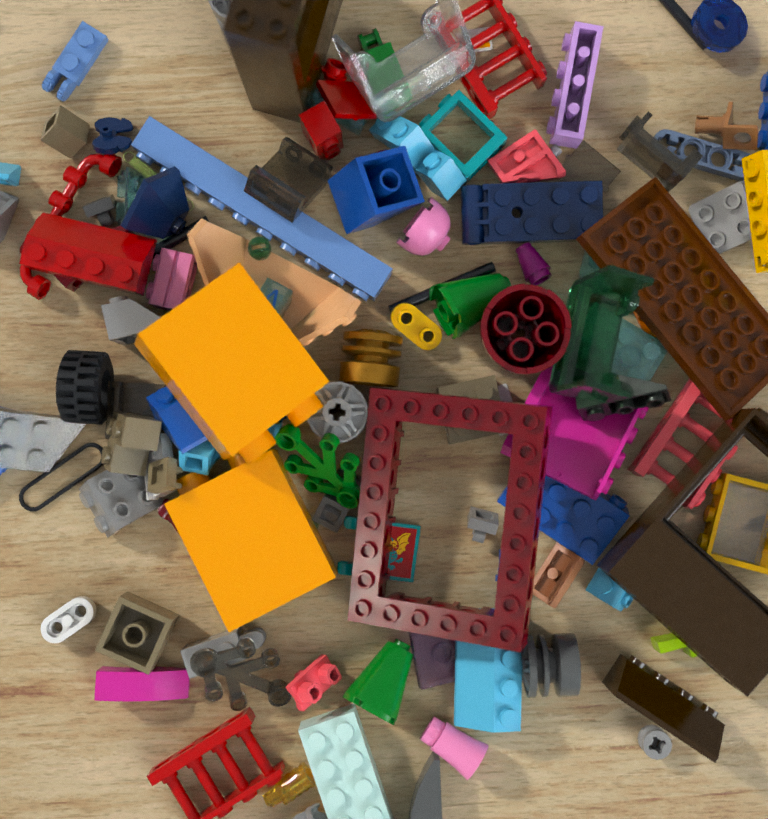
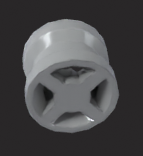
[637,724,672,760]

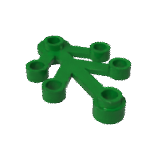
[275,424,360,509]

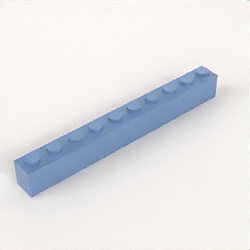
[131,116,393,301]

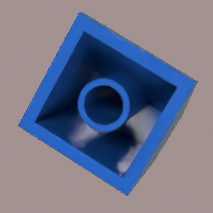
[328,146,425,235]

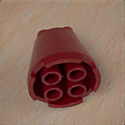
[480,283,572,375]

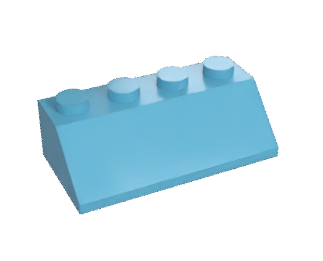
[454,608,522,733]

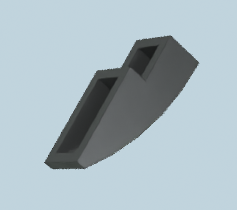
[408,752,442,819]

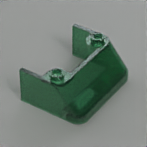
[549,265,654,402]

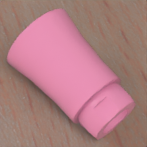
[420,716,489,780]

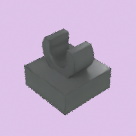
[83,194,118,227]

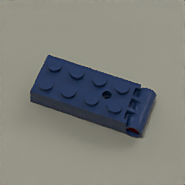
[461,181,603,245]

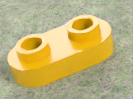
[391,303,442,350]

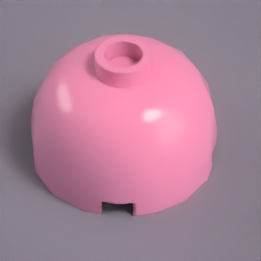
[396,197,451,256]

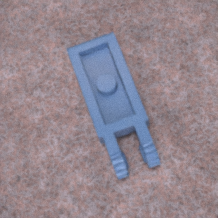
[42,21,109,102]

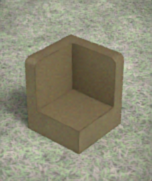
[41,105,90,158]

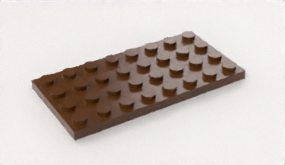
[576,176,768,421]

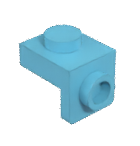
[586,568,634,611]

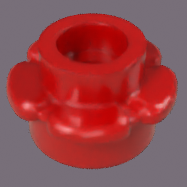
[321,58,348,81]

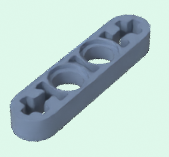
[650,129,751,181]

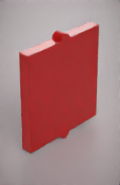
[316,79,378,121]

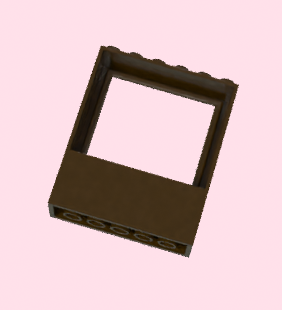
[222,0,343,123]
[597,408,768,697]

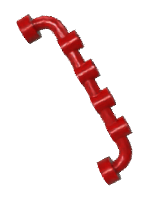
[20,153,122,300]

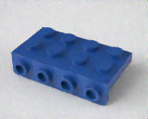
[497,475,630,565]

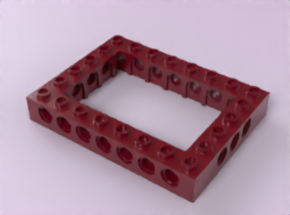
[347,387,553,652]

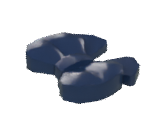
[92,117,133,155]

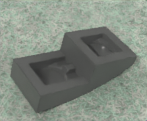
[312,466,361,533]

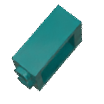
[419,90,508,185]

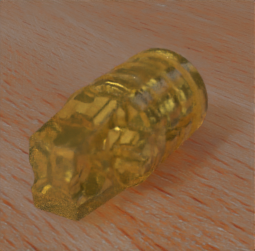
[262,762,316,807]

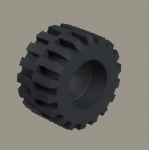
[56,350,114,425]

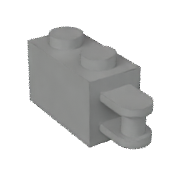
[180,626,266,679]

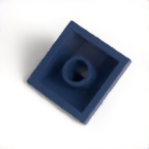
[121,166,190,239]

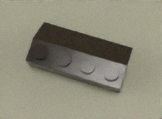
[602,654,725,763]

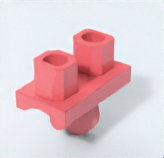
[286,654,342,712]

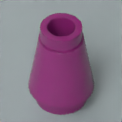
[515,242,552,286]

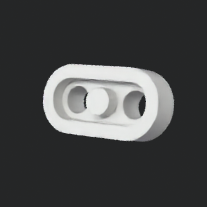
[41,596,96,643]

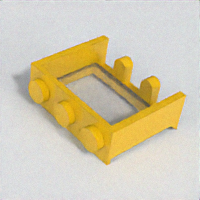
[697,473,768,575]

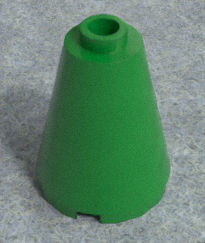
[429,273,512,339]
[343,639,413,725]

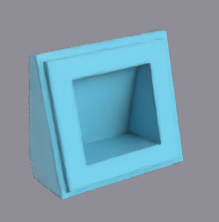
[0,162,21,186]

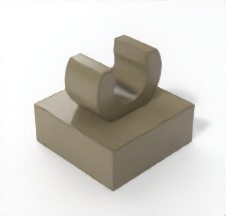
[147,457,183,494]

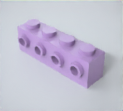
[546,21,604,149]

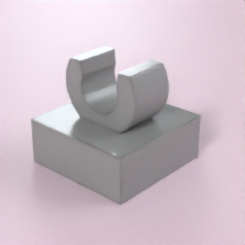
[467,506,499,543]

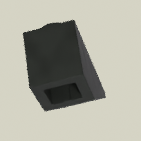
[572,371,672,421]

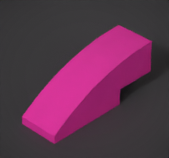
[94,666,190,702]

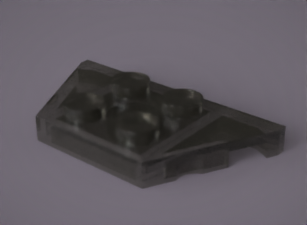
[0,408,85,473]

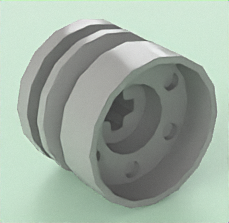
[307,382,368,443]

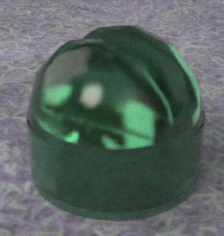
[248,237,271,261]

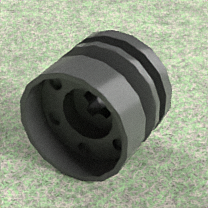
[521,633,581,698]

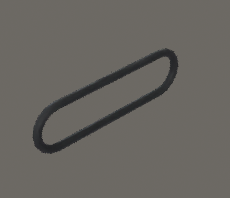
[19,443,103,511]

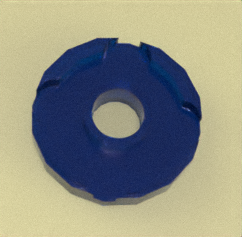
[691,0,748,52]

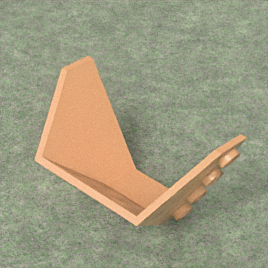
[187,218,362,346]

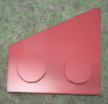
[487,129,566,183]

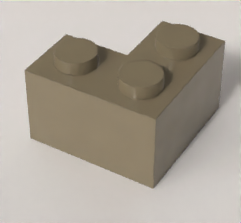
[101,411,162,476]

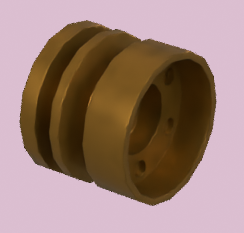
[339,329,403,387]

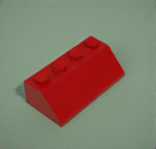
[19,212,157,296]

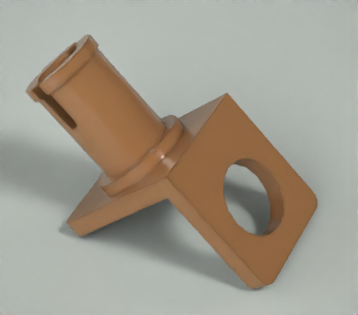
[695,102,758,150]

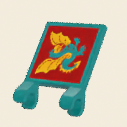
[337,516,421,582]

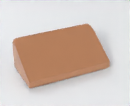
[533,542,585,608]

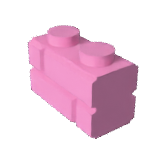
[146,248,198,311]

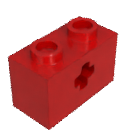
[299,101,344,161]

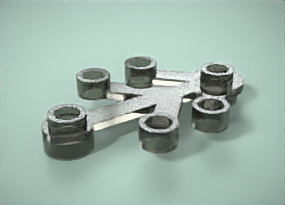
[190,638,291,711]

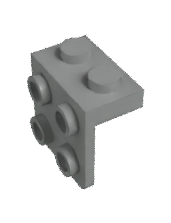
[689,181,752,254]
[79,470,163,538]

